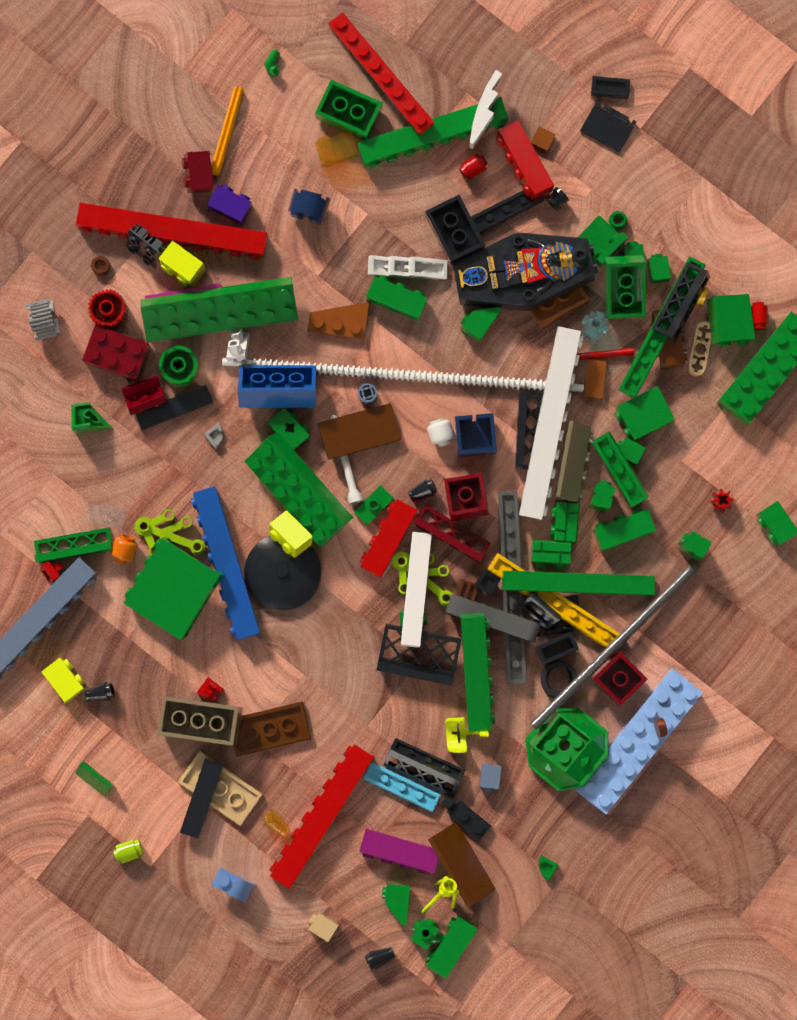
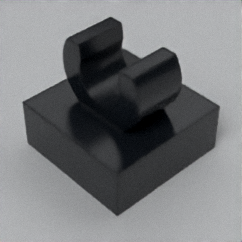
[475,569,501,595]

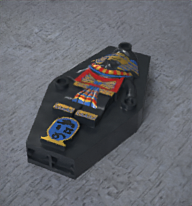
[453,232,598,311]

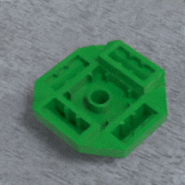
[525,707,609,792]

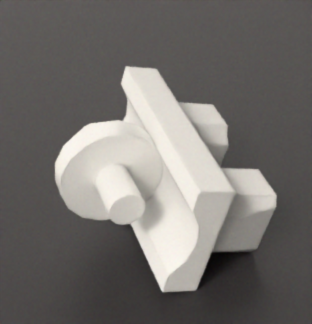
[226,329,250,362]

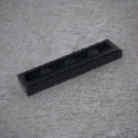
[471,190,544,234]
[136,385,213,431]
[180,759,224,839]

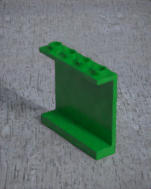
[124,537,225,640]

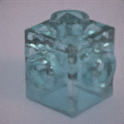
[581,311,610,342]

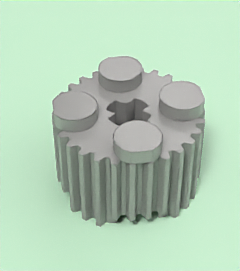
[25,299,61,341]

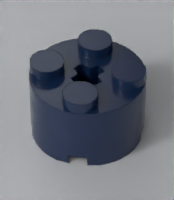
[288,189,331,225]

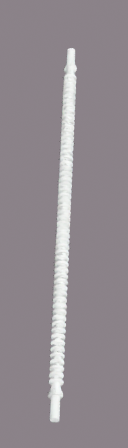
[222,358,584,392]

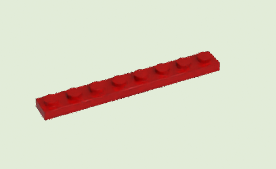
[328,12,435,136]

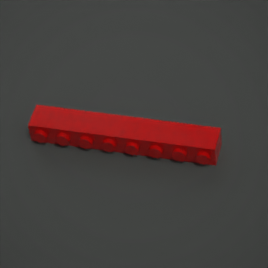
[269,744,374,889]

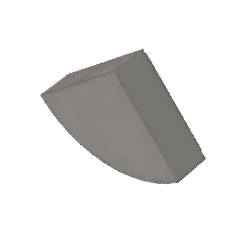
[204,422,223,450]

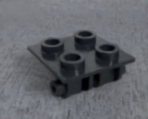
[126,224,166,269]

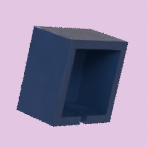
[455,413,497,457]

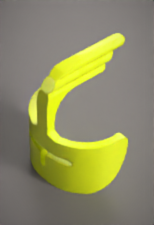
[445,717,489,753]

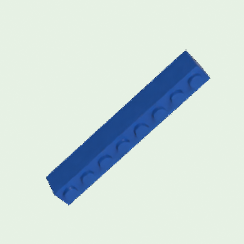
[191,486,261,641]

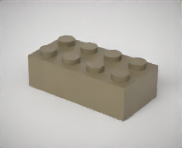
[157,696,243,746]

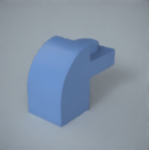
[211,867,256,902]

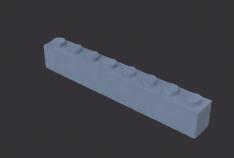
[0,557,98,681]

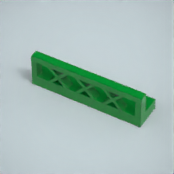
[592,431,649,507]
[34,527,113,564]

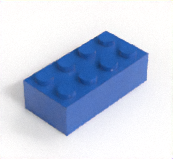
[238,365,317,408]

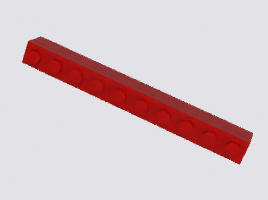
[76,203,268,260]

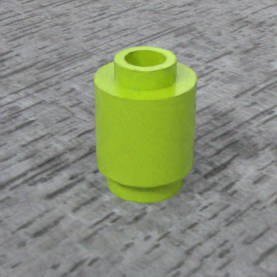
[113,839,144,864]

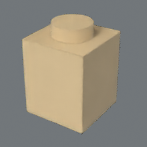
[307,912,339,942]

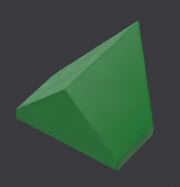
[71,402,114,434]

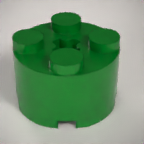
[159,346,199,387]

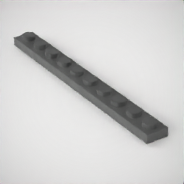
[498,491,527,684]

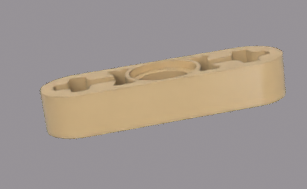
[688,321,712,377]

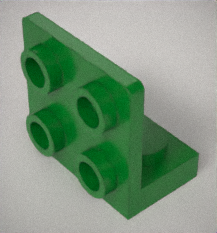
[577,216,628,268]

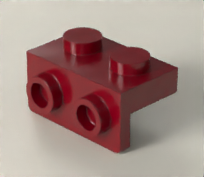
[121,375,166,415]

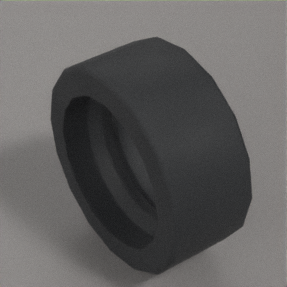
[540,661,577,697]

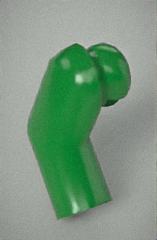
[264,49,280,77]

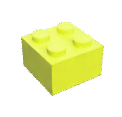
[159,241,206,288]

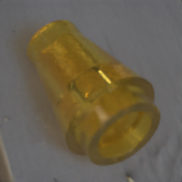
[262,809,290,837]

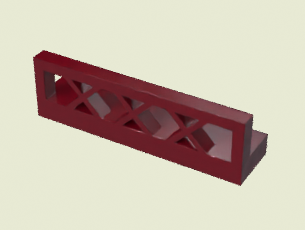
[413,504,491,563]

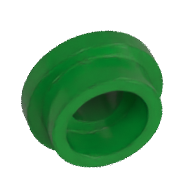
[608,211,627,230]

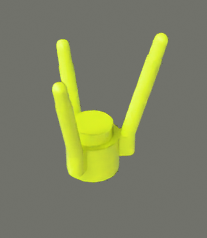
[422,876,459,913]

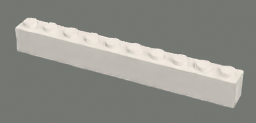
[519,326,583,520]

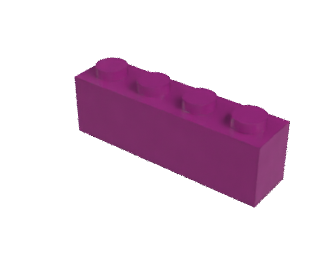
[359,828,439,875]

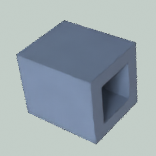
[479,764,501,792]

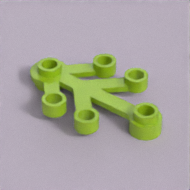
[135,509,206,555]
[392,552,452,606]

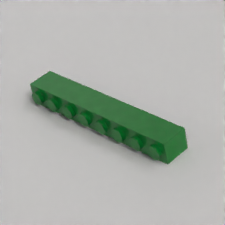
[357,97,508,169]

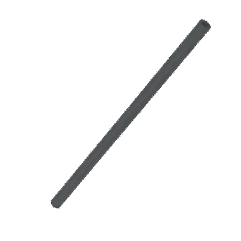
[530,562,699,730]

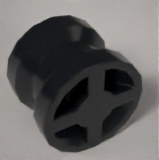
[545,187,569,211]

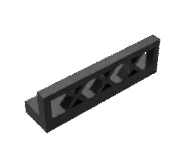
[652,262,710,343]
[515,391,542,470]
[383,738,466,797]

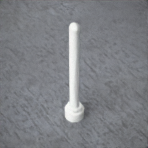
[330,415,364,505]

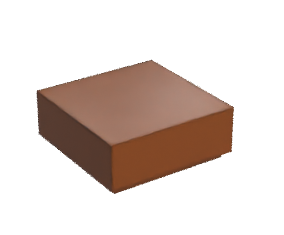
[531,126,556,152]

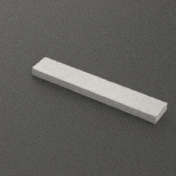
[401,532,432,648]

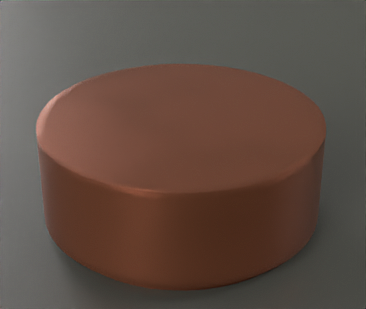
[91,256,111,276]
[654,717,667,738]

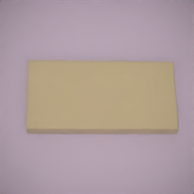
[178,750,263,827]

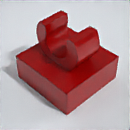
[40,561,64,585]
[197,677,223,703]

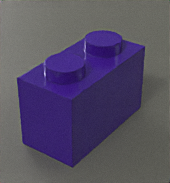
[207,185,253,225]

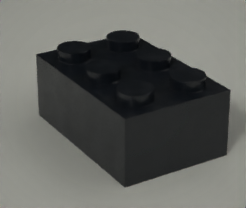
[425,195,485,266]

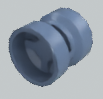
[358,383,377,405]

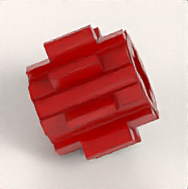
[710,489,734,513]

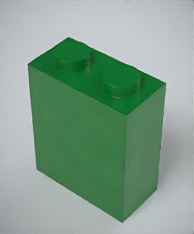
[707,294,755,347]
[614,386,675,442]

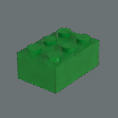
[315,79,383,140]
[605,255,646,319]

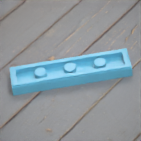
[363,761,441,813]

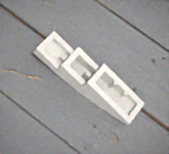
[469,70,502,149]
[368,255,448,280]

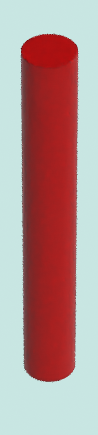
[576,348,634,361]

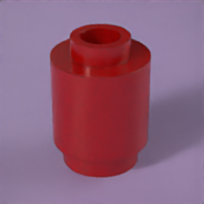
[459,154,488,181]
[751,302,769,330]

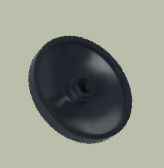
[244,536,321,611]

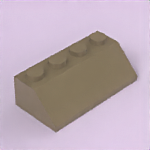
[554,420,594,503]

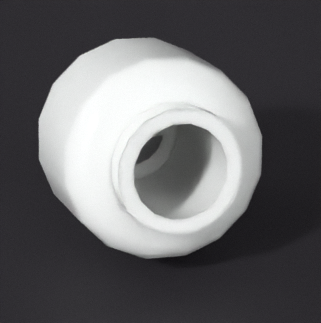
[427,417,455,447]

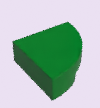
[539,855,558,881]

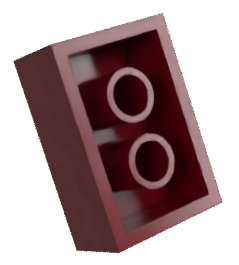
[82,325,152,382]

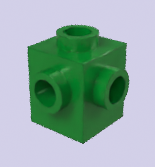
[410,917,440,950]

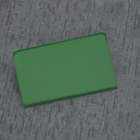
[76,762,114,796]

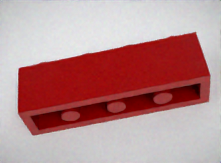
[496,121,554,201]
[359,499,418,578]

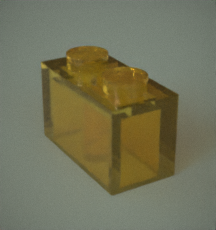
[315,131,358,168]

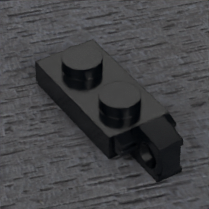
[442,796,491,841]

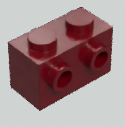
[182,151,213,193]

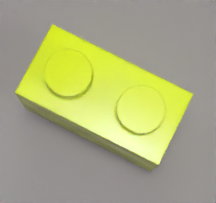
[269,510,313,558]
[42,658,86,703]

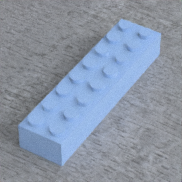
[574,668,703,814]

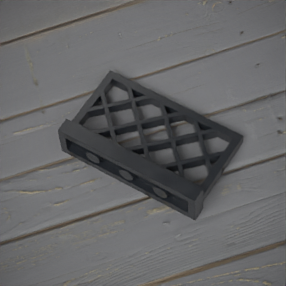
[376,623,462,686]

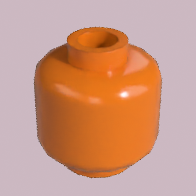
[111,534,138,564]

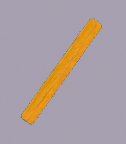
[211,86,244,177]

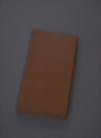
[317,403,402,460]
[234,701,312,757]
[428,822,496,907]

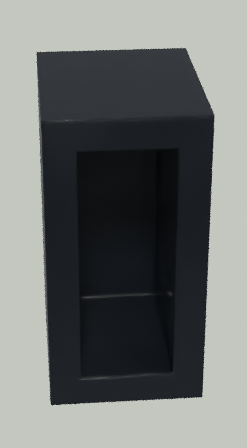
[535,632,579,666]

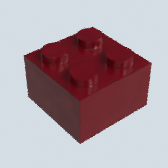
[444,473,490,521]
[591,651,648,707]

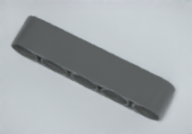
[445,594,541,643]

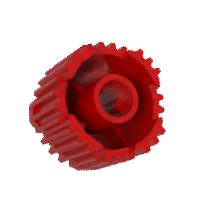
[88,289,128,330]

